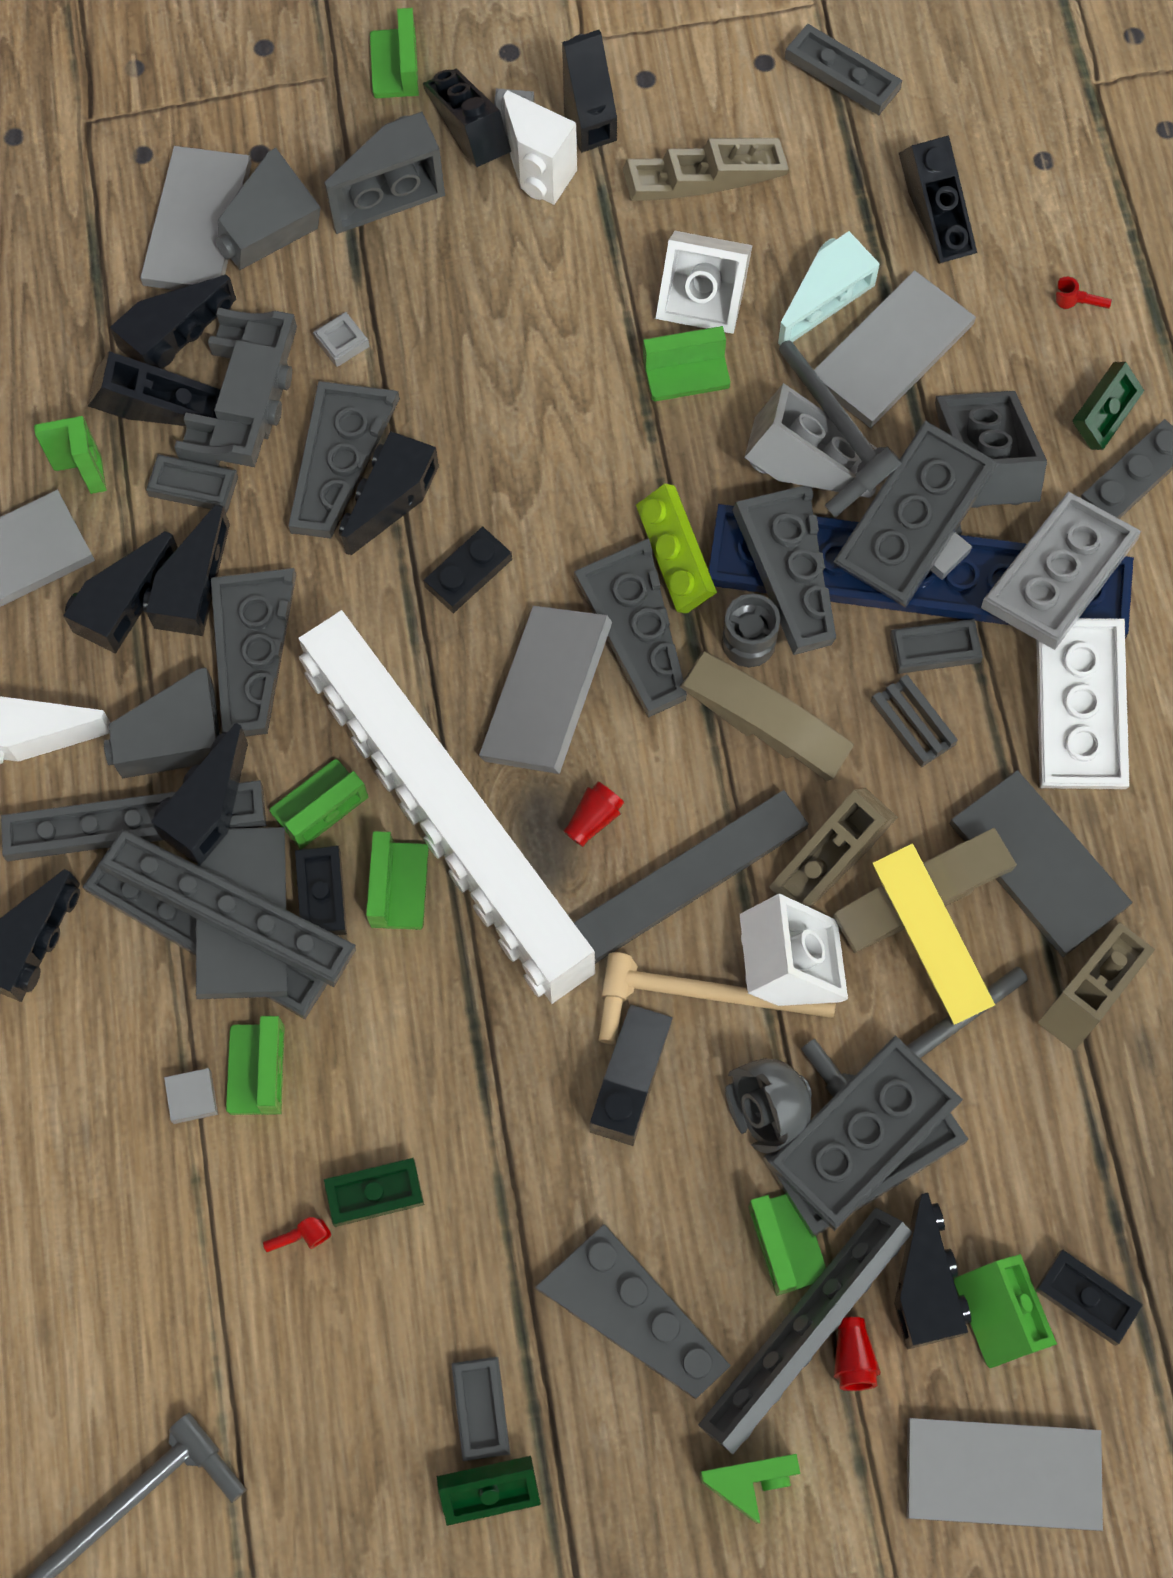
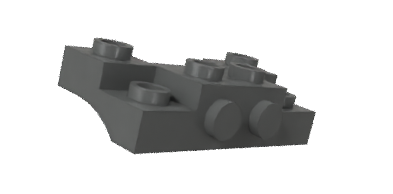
[174,308,297,467]

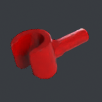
[1056,276,1112,309]
[263,1217,331,1252]

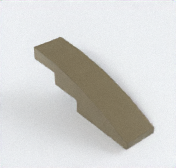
[623,138,789,201]
[680,651,854,781]
[833,827,1017,953]

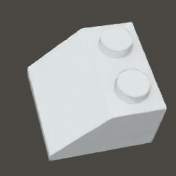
[503,90,577,205]
[655,231,752,334]
[740,894,848,1006]

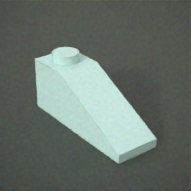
[778,231,880,345]

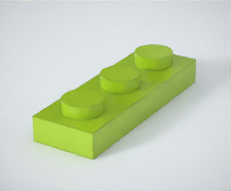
[636,483,717,613]

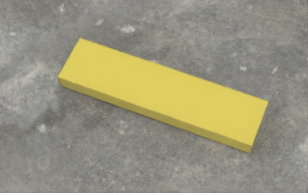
[872,843,995,1025]

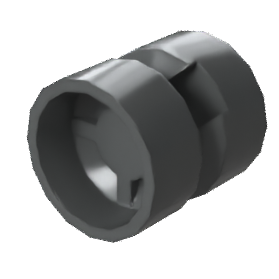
[722,593,781,668]

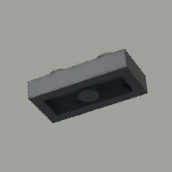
[423,526,513,614]
[295,846,347,935]
[1035,1250,1143,1346]

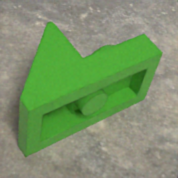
[700,1454,801,1524]

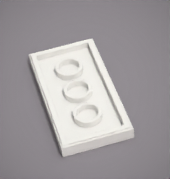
[1036,618,1129,789]

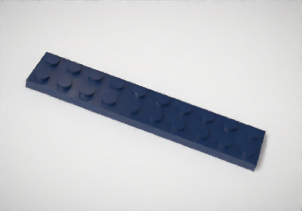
[709,504,1134,639]

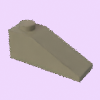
[769,788,898,908]
[1038,922,1155,1051]

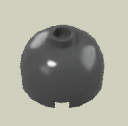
[725,1058,812,1154]

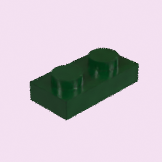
[1072,362,1145,450]
[324,1158,425,1227]
[436,1456,541,1526]

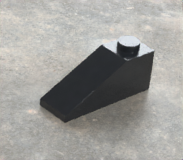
[88,351,221,426]
[143,505,230,636]
[63,531,178,654]
[590,1004,673,1146]

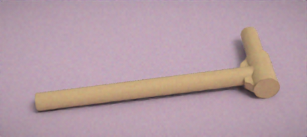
[599,952,836,1044]

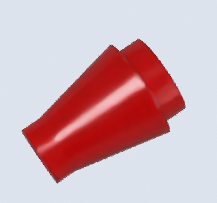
[563,781,624,847]
[834,1317,881,1391]

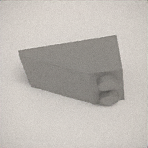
[744,383,877,498]

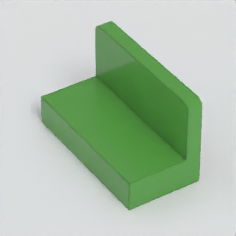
[370,8,419,98]
[643,326,731,401]
[34,416,107,494]
[270,759,369,850]
[366,831,429,930]
[226,1016,285,1115]
[748,1194,826,1296]
[954,1254,1057,1368]

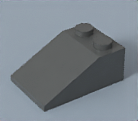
[324,112,445,234]
[935,391,1047,508]

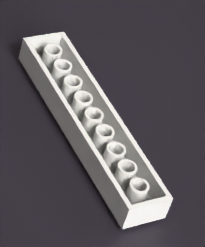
[298,610,595,1004]

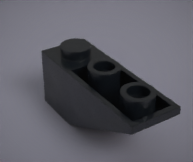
[562,30,617,153]
[423,68,511,167]
[899,135,977,264]
[110,274,236,368]
[339,431,439,555]
[151,723,248,866]
[0,869,80,1002]
[894,1193,971,1350]

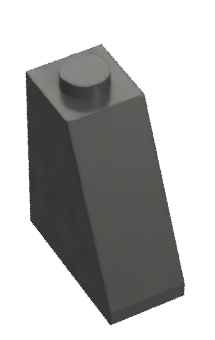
[216,148,321,270]
[104,668,220,779]

